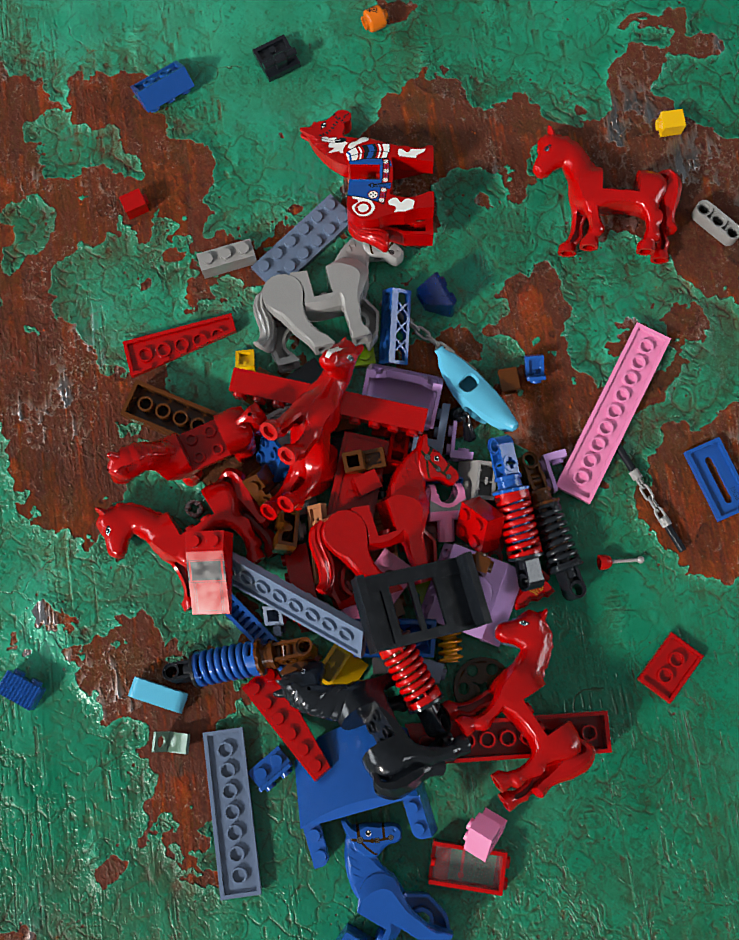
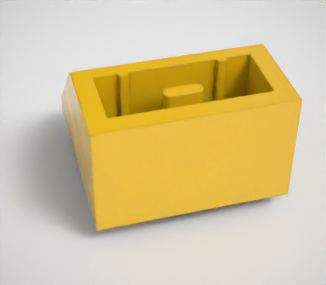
[322,644,369,685]

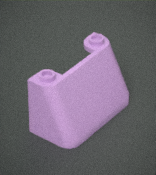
[362,363,444,430]

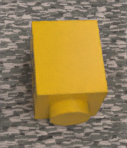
[655,109,686,137]

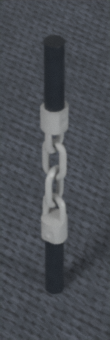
[616,445,686,553]

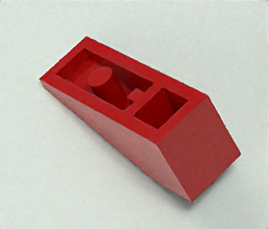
[383,431,410,475]

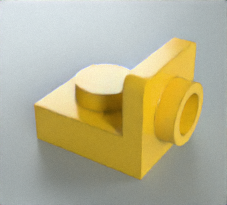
[235,349,256,372]

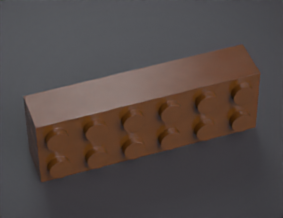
[120,379,231,461]

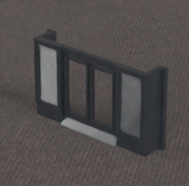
[351,551,492,655]

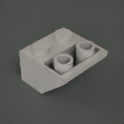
[458,460,496,503]

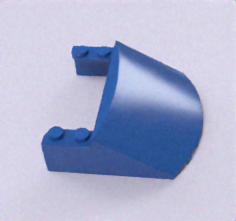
[294,725,438,869]

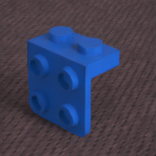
[256,436,289,483]

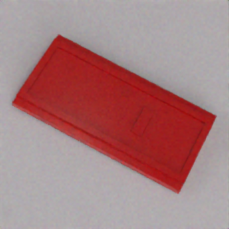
[327,431,390,518]

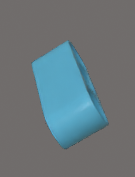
[128,676,189,714]

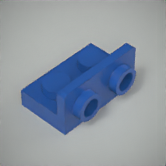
[248,746,294,792]

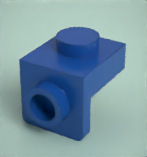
[524,354,546,384]

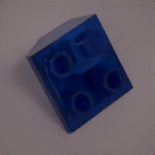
[416,272,457,317]

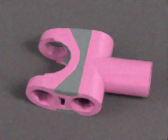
[426,483,466,542]

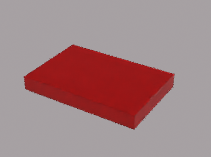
[637,632,704,704]

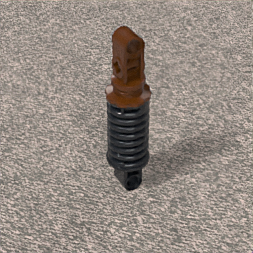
[517,451,587,601]

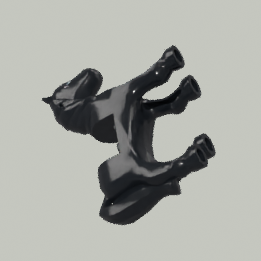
[273,660,471,800]

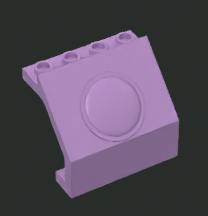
[421,543,520,647]

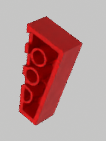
[281,543,318,633]

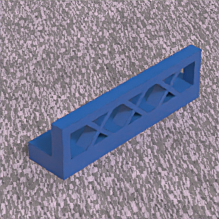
[379,287,411,366]

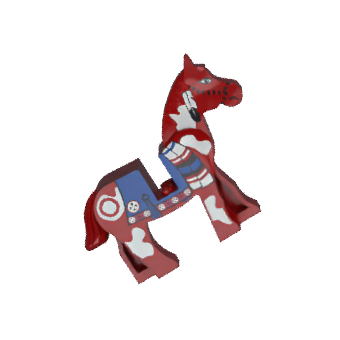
[300,110,434,252]

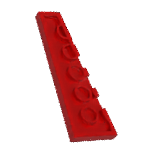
[123,313,237,378]
[242,668,332,782]

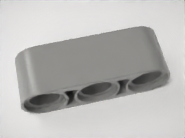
[691,200,739,246]

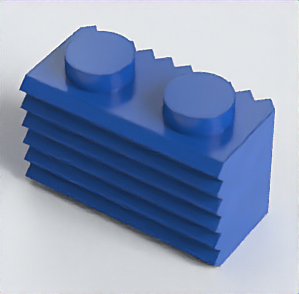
[0,668,46,711]

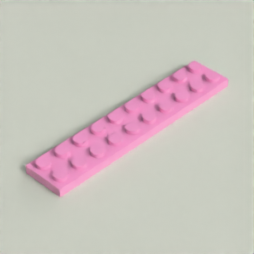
[556,322,671,504]

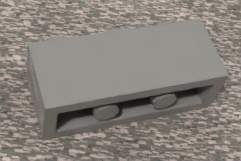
[196,239,257,279]

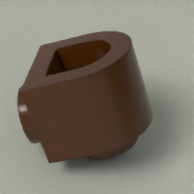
[472,551,494,577]

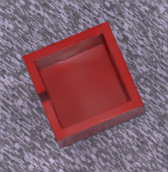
[455,496,506,553]

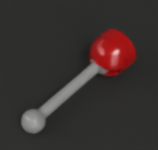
[597,554,645,570]

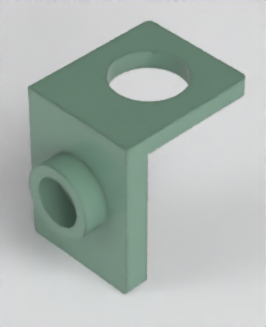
[152,731,190,754]

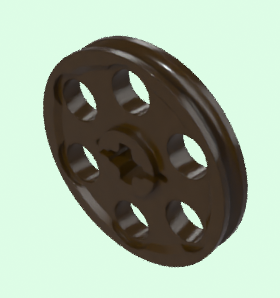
[453,657,506,716]

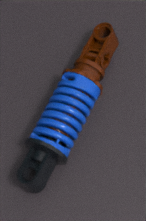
[162,637,318,689]

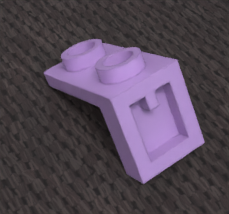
[446,420,474,462]
[539,449,567,494]

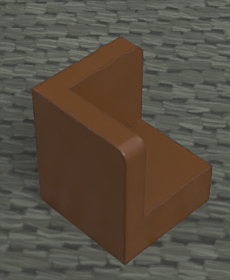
[497,367,521,396]

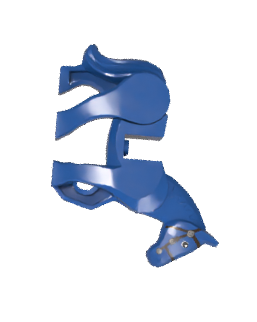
[336,817,454,940]

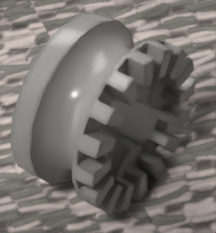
[185,500,203,518]

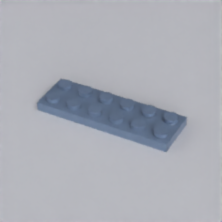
[251,194,348,283]

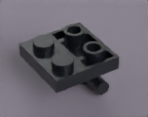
[252,34,301,82]

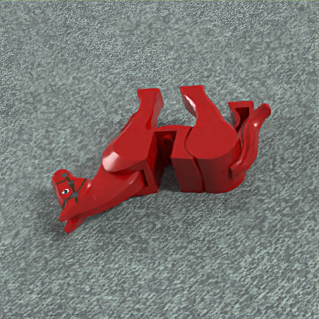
[309,433,459,610]

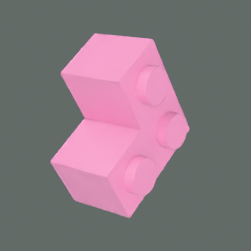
[463,808,507,862]

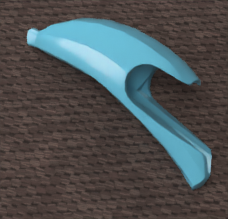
[434,346,519,432]

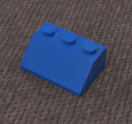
[130,61,195,113]

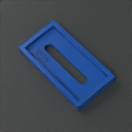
[683,437,739,522]

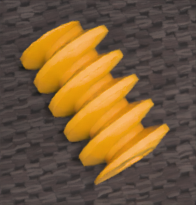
[437,632,463,663]

